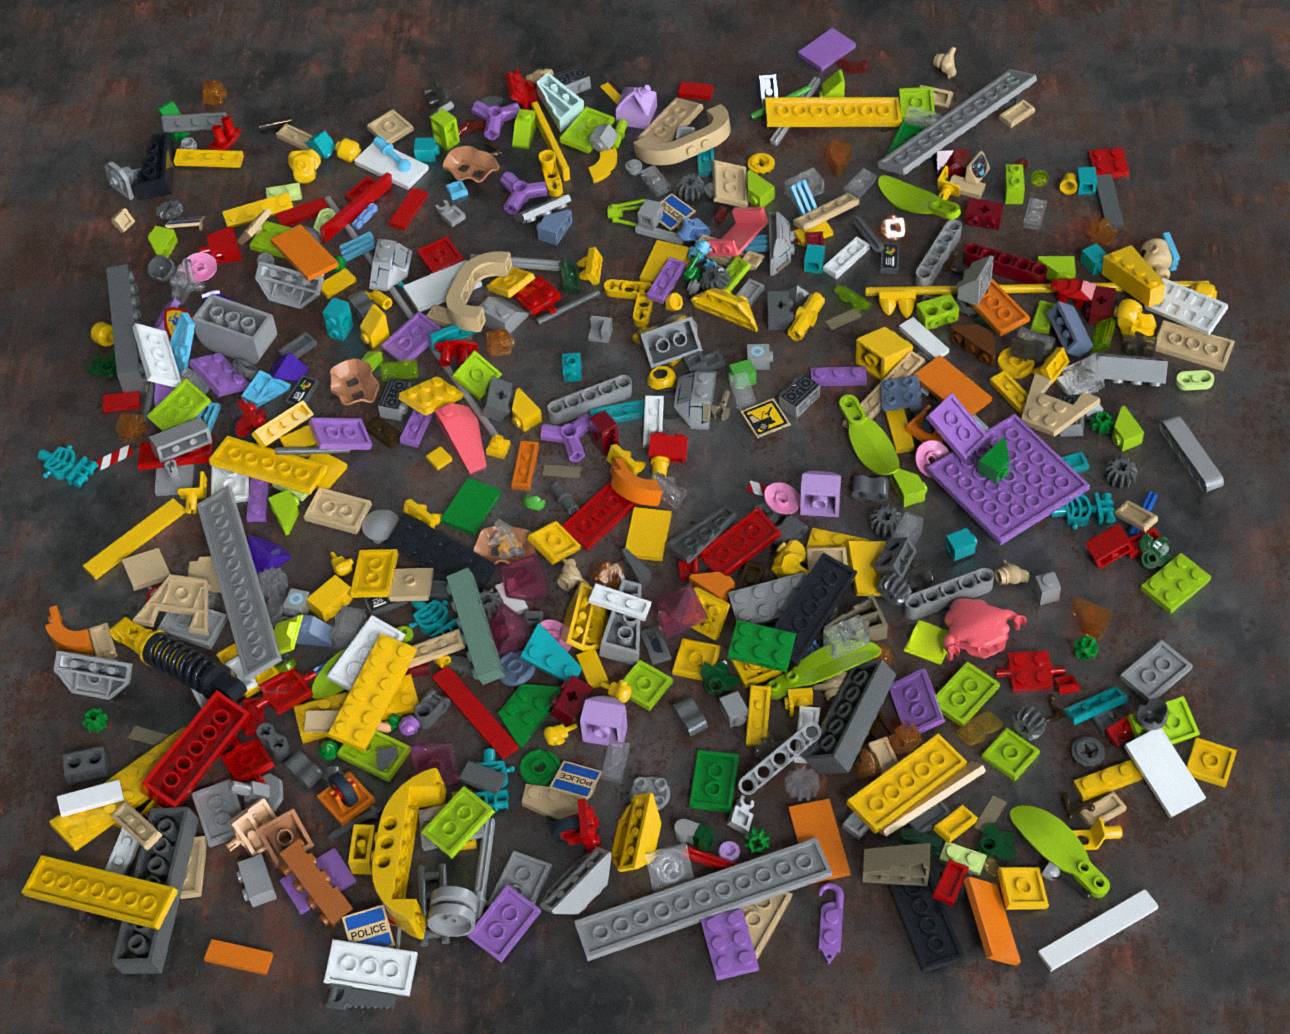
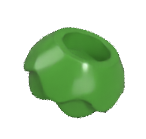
[523,494,546,511]

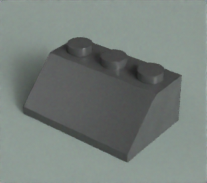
[637,314,703,369]

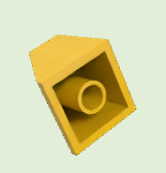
[856,327,913,381]

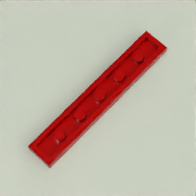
[320,172,392,243]
[432,666,519,761]

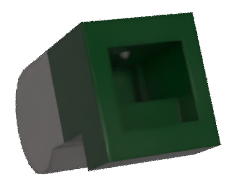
[674,819,715,853]

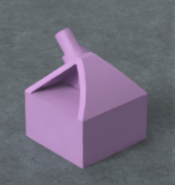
[616,85,657,129]
[800,471,841,517]
[580,696,628,748]

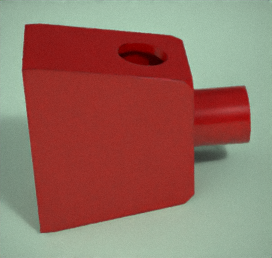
[199,226,242,264]

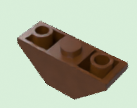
[950,325,995,368]

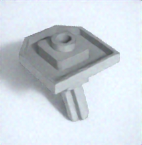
[104,161,141,200]
[229,773,283,812]

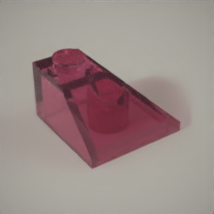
[500,553,551,602]
[658,583,708,639]
[489,604,531,658]
[411,742,460,786]

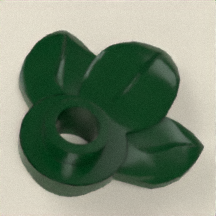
[86,350,117,377]
[1139,533,1173,569]
[701,660,740,696]
[977,823,1017,860]

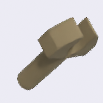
[711,390,730,421]

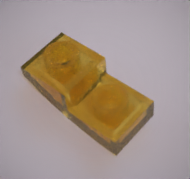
[956,711,1003,746]

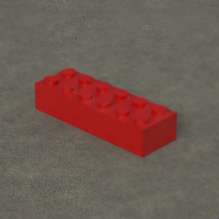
[140,690,250,808]

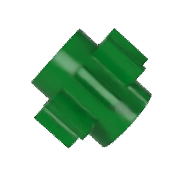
[1090,412,1114,435]
[1072,635,1099,661]
[82,708,108,733]
[745,826,770,854]

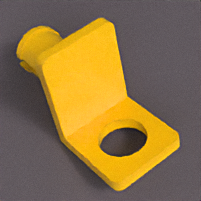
[938,166,960,200]
[177,471,207,514]
[1073,817,1122,850]

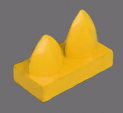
[576,247,603,285]
[878,291,916,318]
[1032,347,1070,384]
[606,444,646,476]
[402,499,443,529]

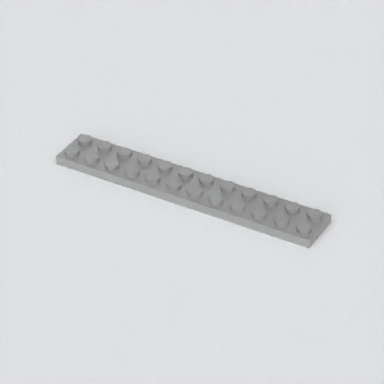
[877,69,1037,175]
[197,485,282,680]
[574,837,832,961]

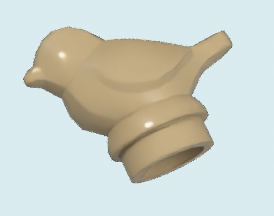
[933,47,956,79]
[526,68,554,85]
[557,558,589,591]
[994,560,1030,585]
[813,671,847,703]

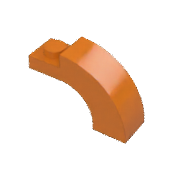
[610,458,663,506]
[45,605,96,655]

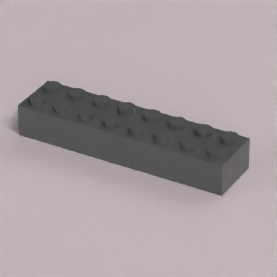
[106,264,149,394]
[112,807,199,974]

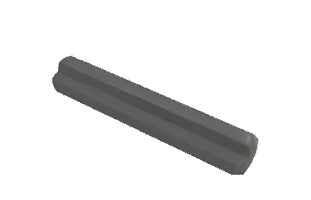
[852,216,884,253]

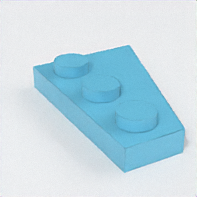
[170,313,195,375]

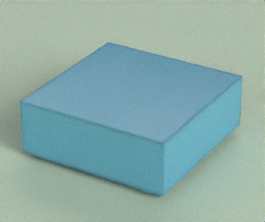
[446,180,468,200]

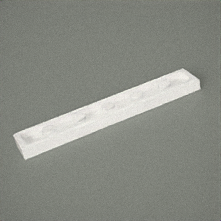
[1038,890,1158,972]

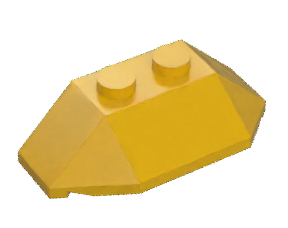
[691,288,758,332]
[560,582,609,651]
[611,792,661,872]

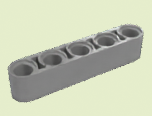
[915,219,962,286]
[547,375,632,425]
[1159,416,1224,493]
[904,568,994,620]
[737,722,821,795]

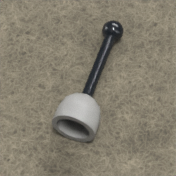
[1041,862,1091,899]

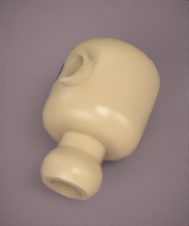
[1140,238,1172,280]

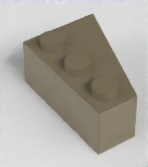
[824,594,888,645]
[863,843,930,886]

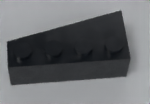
[132,132,175,200]

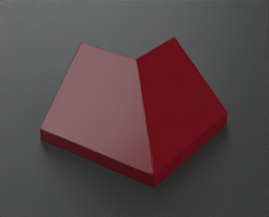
[934,149,970,178]

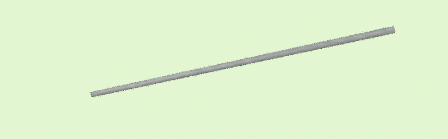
[325,196,499,437]

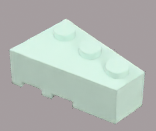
[536,72,584,132]

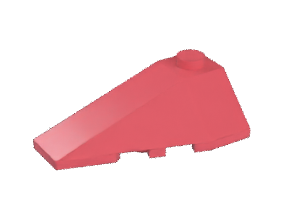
[435,403,486,474]

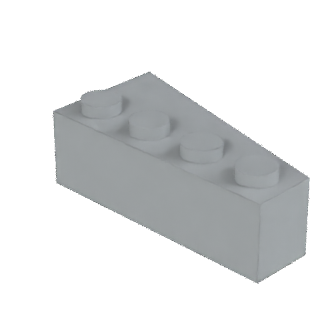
[599,579,642,666]

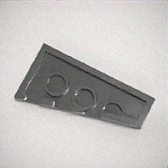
[665,505,738,564]

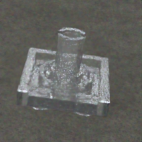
[170,258,205,308]
[1063,354,1105,395]
[644,843,694,894]

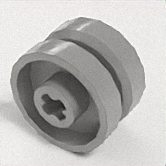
[427,886,478,937]

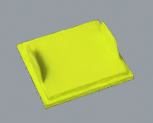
[274,614,303,654]
[904,620,948,665]

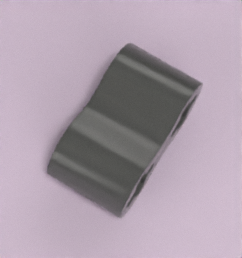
[346,290,374,322]
[852,475,890,502]
[772,515,808,547]
[672,697,708,737]
[256,723,291,761]
[282,751,324,790]

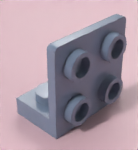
[881,375,923,417]

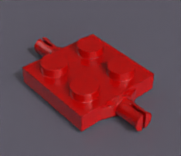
[505,70,540,110]
[513,276,562,316]
[995,651,1065,692]
[253,666,317,715]
[221,737,275,783]

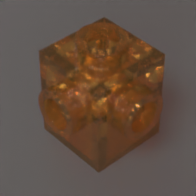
[202,80,227,106]
[880,215,907,241]
[1086,218,1118,246]
[485,329,514,356]
[115,412,147,441]
[591,560,626,589]
[889,723,923,755]

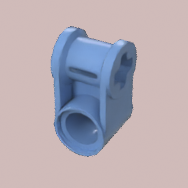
[677,218,711,241]

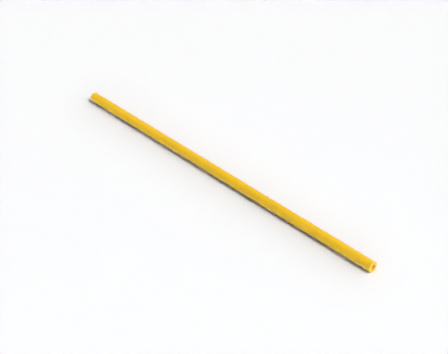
[865,281,1209,296]

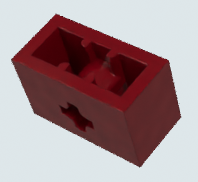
[964,198,1004,230]
[1086,286,1116,327]
[589,410,619,456]
[550,675,593,726]

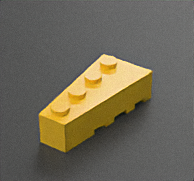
[1102,245,1165,308]

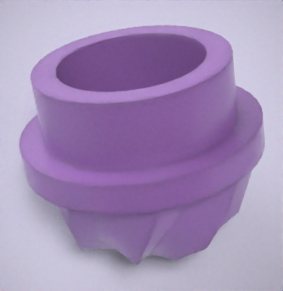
[399,715,420,736]

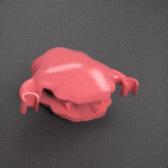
[943,598,1026,661]

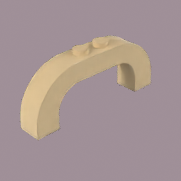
[633,104,731,165]
[446,251,512,332]

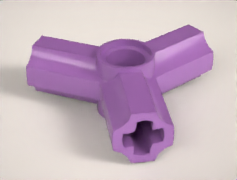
[472,100,520,140]
[500,172,547,215]
[540,413,591,463]

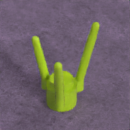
[608,199,645,227]

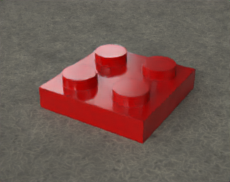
[1088,147,1129,178]
[416,236,464,274]

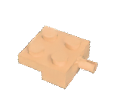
[226,797,277,857]

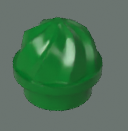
[331,255,347,273]
[318,740,339,761]

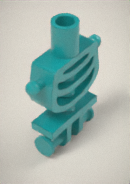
[38,445,98,488]
[1050,492,1116,530]
[409,599,464,639]
[474,748,515,812]

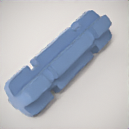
[351,203,378,230]

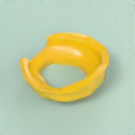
[647,366,676,390]

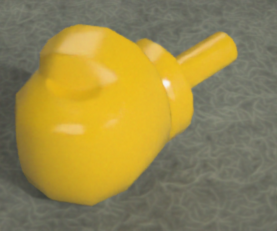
[330,552,354,577]
[600,679,632,703]
[543,723,577,746]

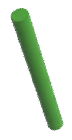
[750,85,812,120]

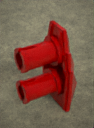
[207,116,242,151]
[1050,278,1096,308]
[435,339,478,367]

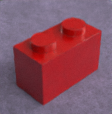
[648,432,688,464]
[1085,524,1134,569]

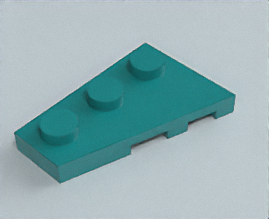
[520,623,582,682]

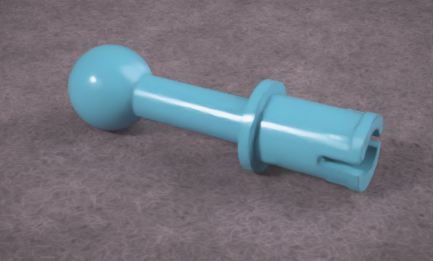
[373,136,411,172]

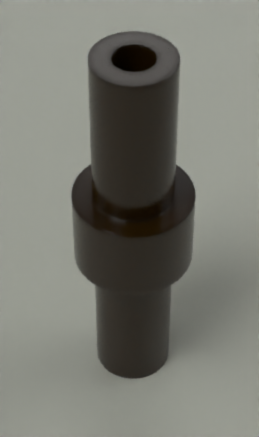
[259,117,293,130]

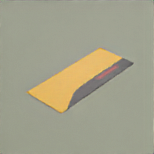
[600,80,622,105]

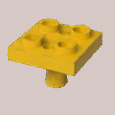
[682,587,730,640]
[730,659,782,689]

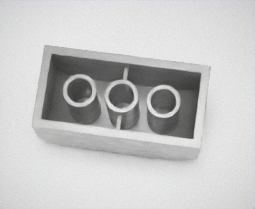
[192,294,277,364]

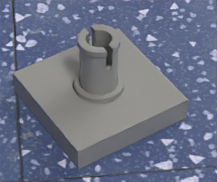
[155,460,195,496]

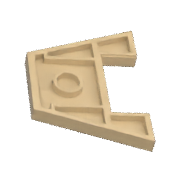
[1021,373,1101,437]
[133,574,209,636]

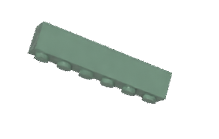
[446,568,505,685]

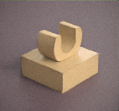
[111,208,135,233]

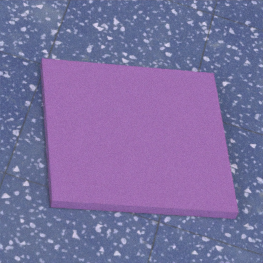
[926,414,1090,546]

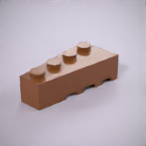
[278,838,353,929]

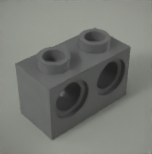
[874,537,917,578]
[63,747,110,786]

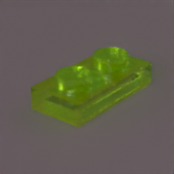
[834,285,872,311]
[1090,317,1116,353]
[380,359,419,382]

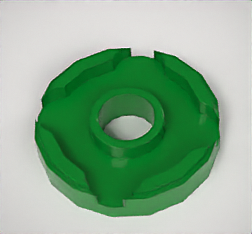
[519,749,560,787]

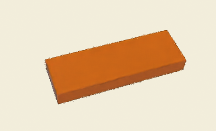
[511,441,539,491]
[204,939,273,975]

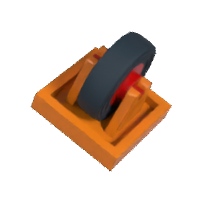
[905,401,945,444]
[317,771,375,827]

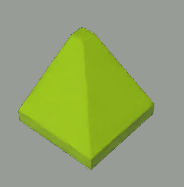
[361,351,383,372]

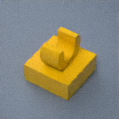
[486,435,511,459]

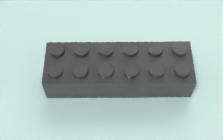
[804,659,896,775]

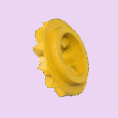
[748,153,775,175]

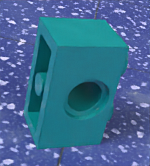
[322,297,354,341]

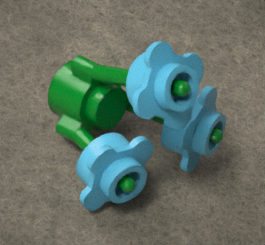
[682,239,717,282]

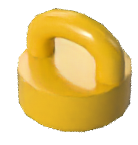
[665,293,683,311]

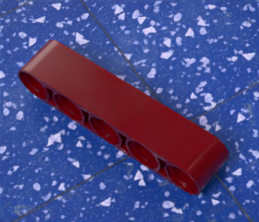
[963,243,1048,284]

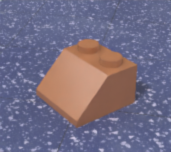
[256,809,314,869]

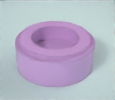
[719,841,740,862]

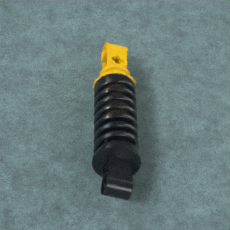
[109,617,247,702]

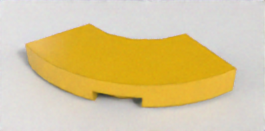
[588,148,617,183]

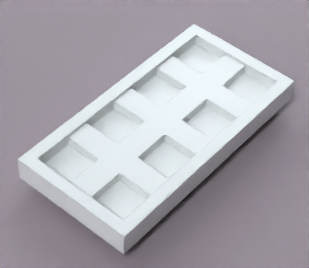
[1144,278,1228,336]

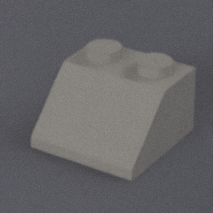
[956,256,994,306]
[479,297,529,337]

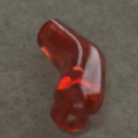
[838,58,869,74]
[458,119,486,137]

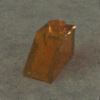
[825,139,853,179]
[1072,596,1113,640]

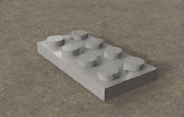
[728,572,806,625]

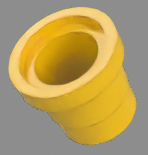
[539,150,556,171]
[1060,173,1078,194]
[651,456,670,479]

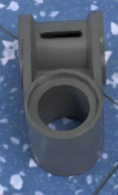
[414,689,450,729]

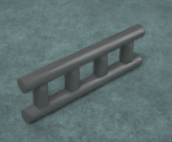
[417,863,450,947]

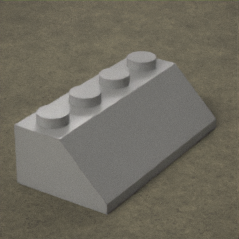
[1089,352,1168,386]

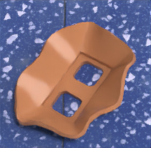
[442,146,499,183]
[329,359,379,405]
[473,526,536,567]

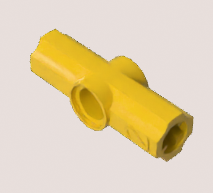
[788,292,825,341]

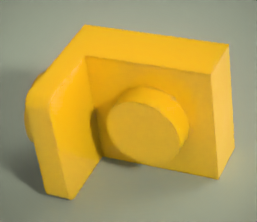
[784,688,813,716]

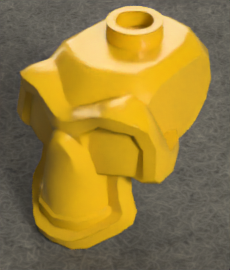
[288,149,321,184]
[1114,299,1156,338]
[771,540,808,579]

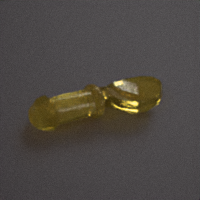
[984,858,1003,896]

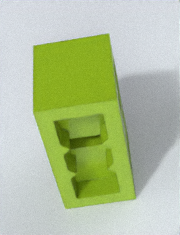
[430,108,460,151]
[1004,164,1025,204]
[916,293,959,330]

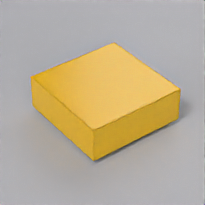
[426,446,452,471]

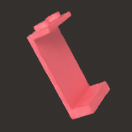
[704,207,769,256]

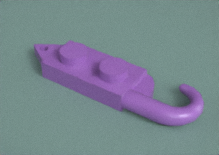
[818,883,844,964]

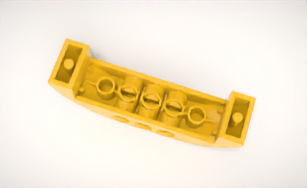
[371,768,447,939]

